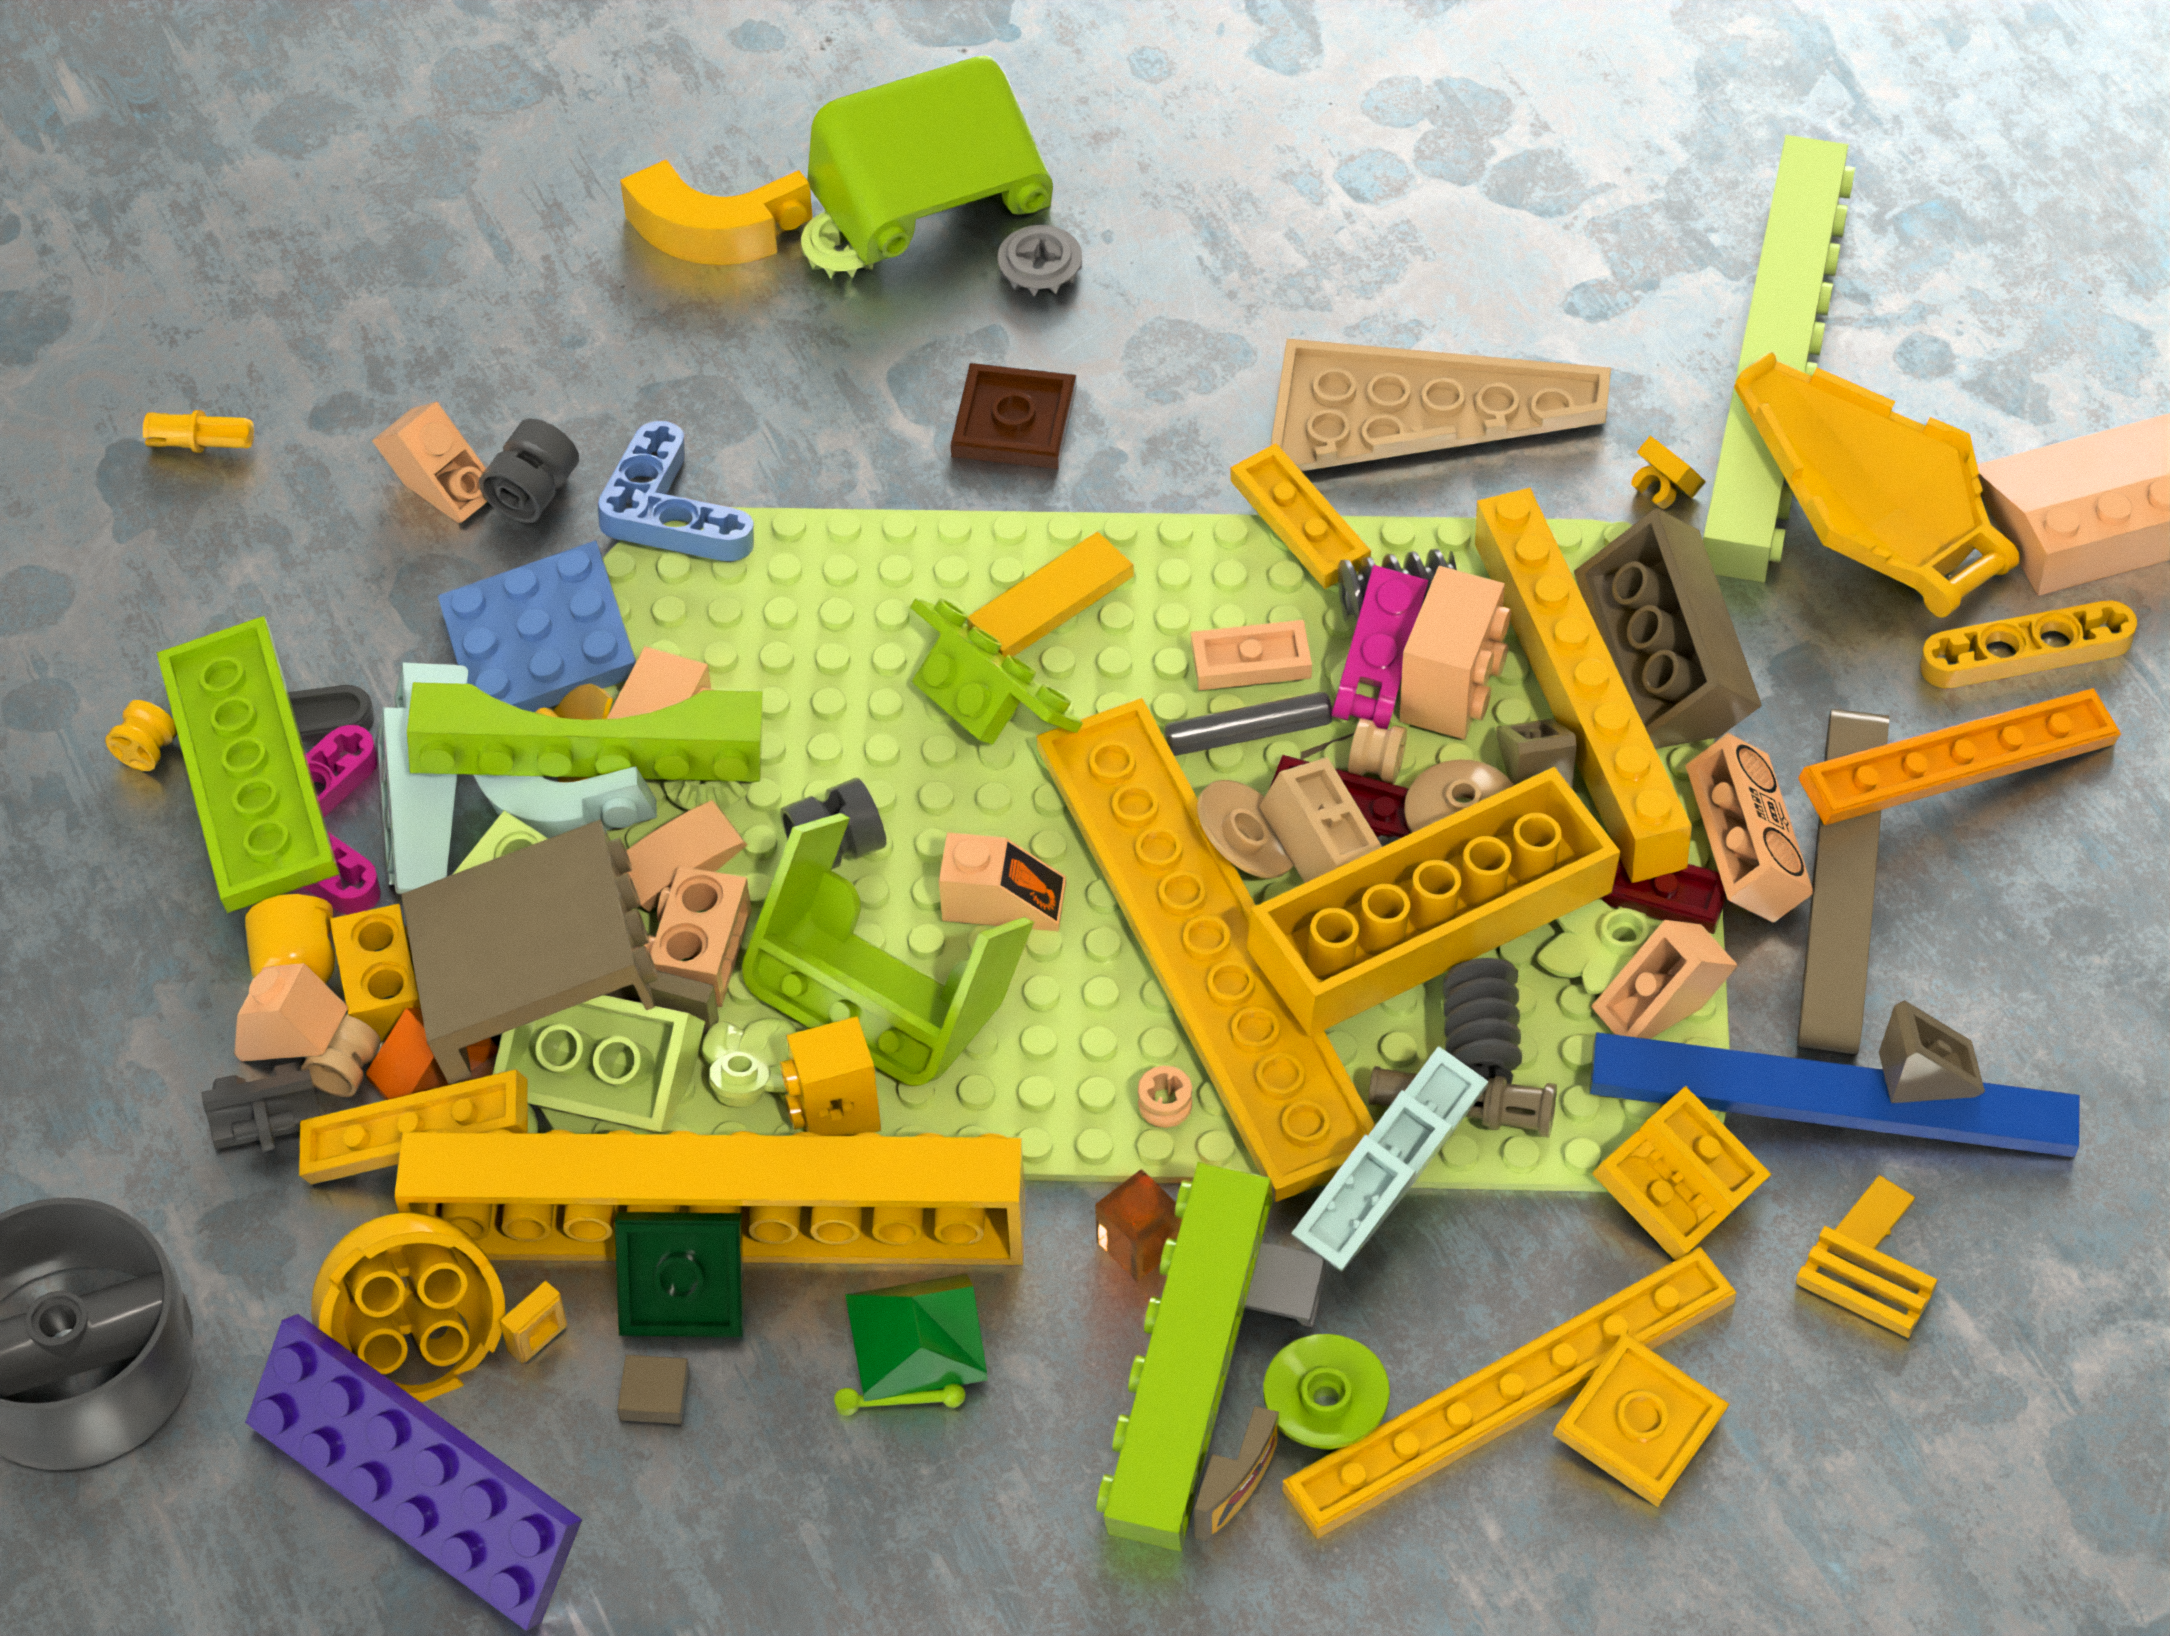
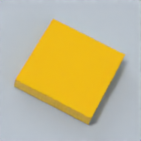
[1552,1332,1730,1507]

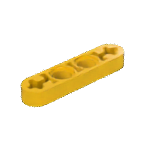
[1920,600,2137,689]

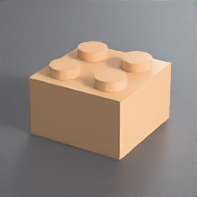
[1400,566,1511,740]

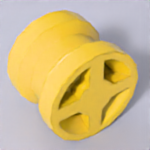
[105,700,177,771]

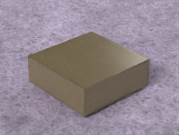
[617,1355,689,1424]

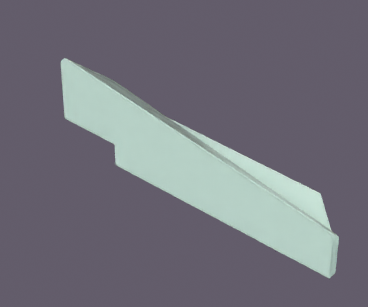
[375,663,468,894]

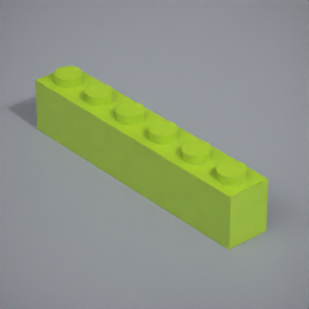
[1096,1162,1273,1552]

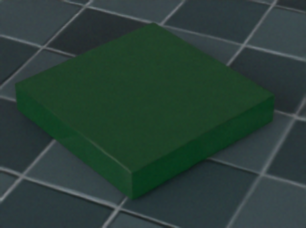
[615,1212,745,1337]

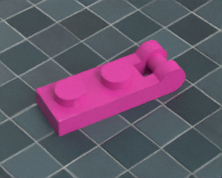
[1331,565,1429,729]

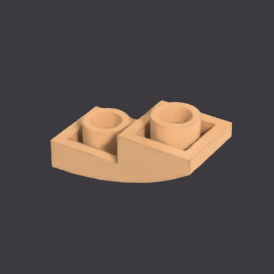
[624,800,747,912]

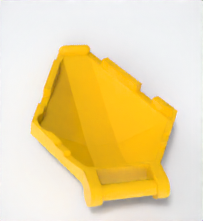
[1734,352,2020,618]

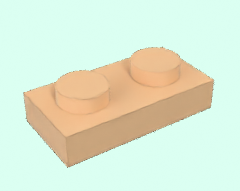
[1191,620,1312,691]

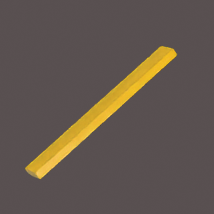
[1282,1247,1737,1539]

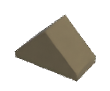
[1496,718,1577,788]
[1879,1000,1985,1103]

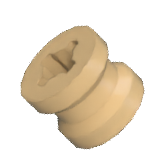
[1348,718,1407,784]

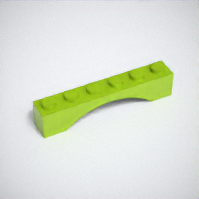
[407,682,763,782]

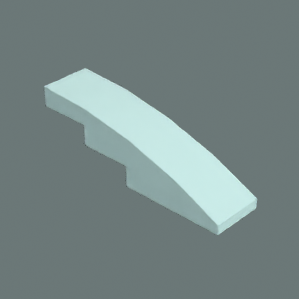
[1291,1046,1488,1272]

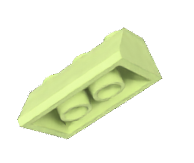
[492,995,705,1133]

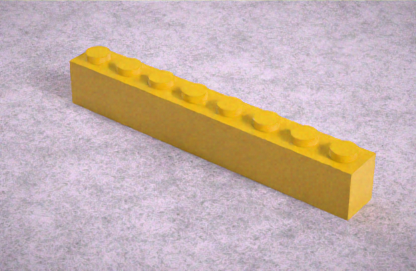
[1475,488,1692,883]

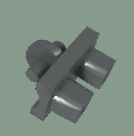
[201,1062,321,1152]

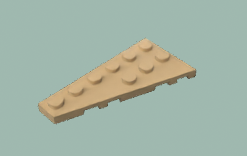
[1270,339,1611,471]

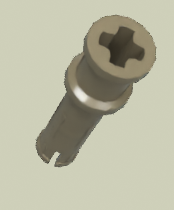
[1369,1066,1557,1138]

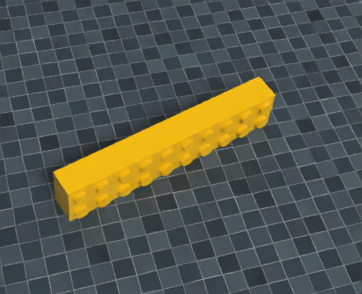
[394,1129,1026,1265]

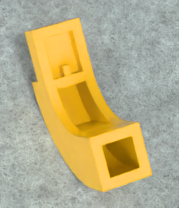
[620,159,813,265]

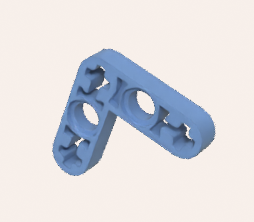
[598,421,754,561]

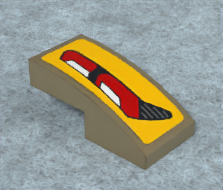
[1194,1406,1279,1542]

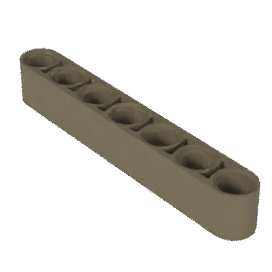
[1797,709,1889,1055]

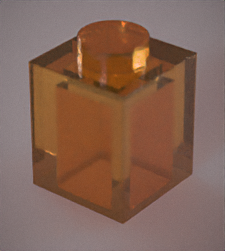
[1095,1169,1182,1282]

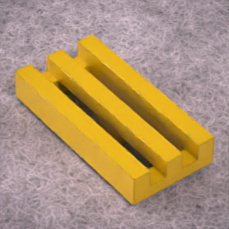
[1796,1225,1938,1339]

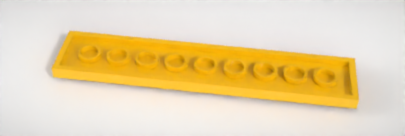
[1036,698,1375,1202]

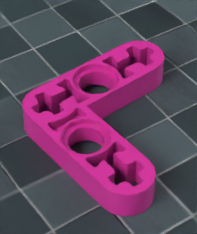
[304,725,381,915]

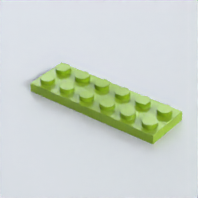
[156,616,339,913]

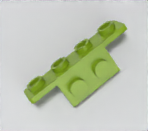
[910,597,1083,745]

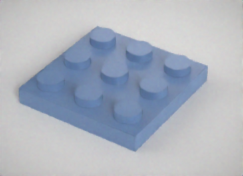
[438,540,636,712]

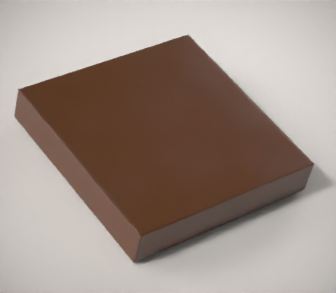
[950,363,1077,469]

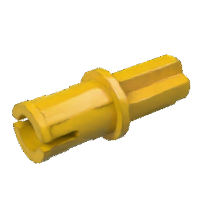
[143,410,254,453]

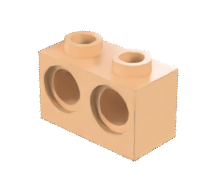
[644,866,752,1007]

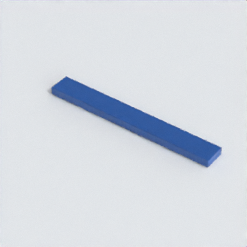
[1590,1032,2080,1157]

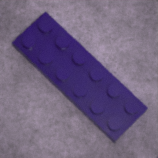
[245,1314,582,1631]

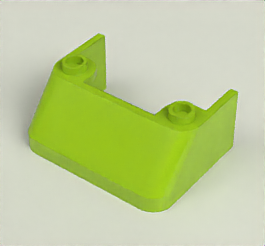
[742,813,1034,1086]

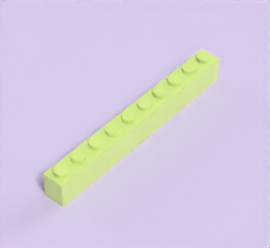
[1703,135,1855,583]

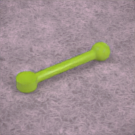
[834,1384,966,1416]

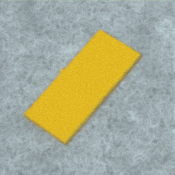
[1835,1175,1915,1267]

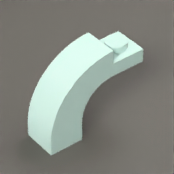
[474,766,657,839]

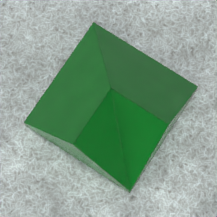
[845,1274,988,1402]

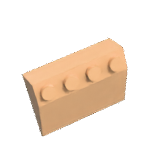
[1977,413,2170,596]

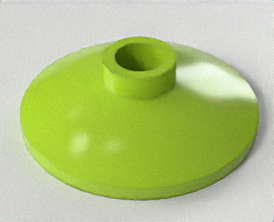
[1263,1334,1390,1449]

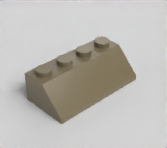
[1574,508,1762,749]

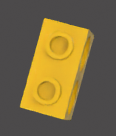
[329,904,421,1041]

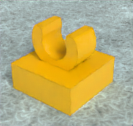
[1631,435,1706,510]

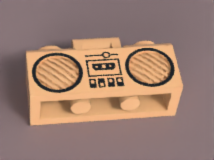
[1685,733,1813,923]

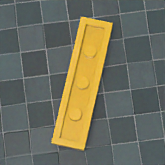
[299,1069,528,1185]

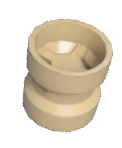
[301,1015,381,1098]

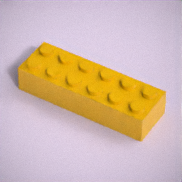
[1247,767,1621,1037]

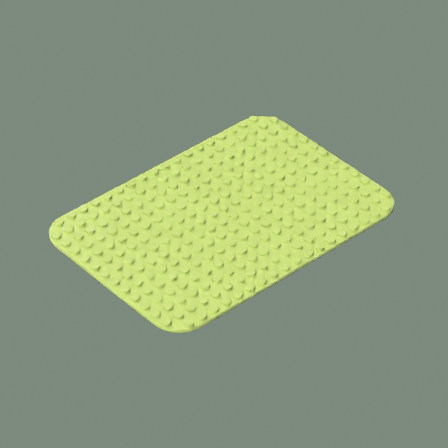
[537,507,1730,1192]

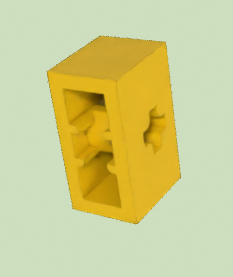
[780,1016,881,1136]

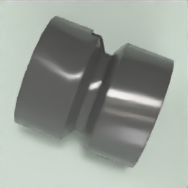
[479,418,579,523]
[780,777,887,870]

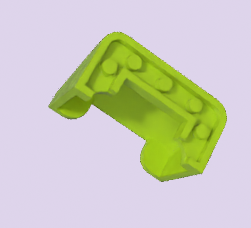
[807,55,1053,265]

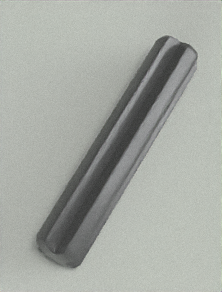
[1164,691,1333,756]

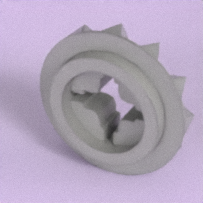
[997,225,1082,296]

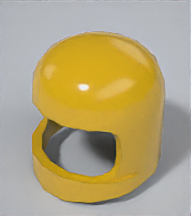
[245,894,335,984]

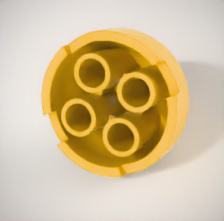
[311,1212,505,1402]

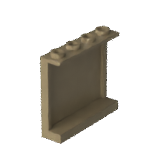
[401,819,658,1085]

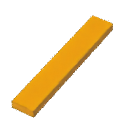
[1798,688,2121,825]

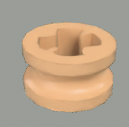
[1138,1065,1192,1128]

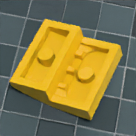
[1592,1086,1772,1260]

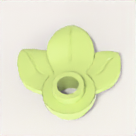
[1537,899,1654,994]
[702,1018,797,1107]

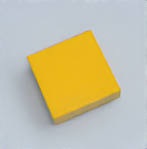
[500,1280,567,1364]

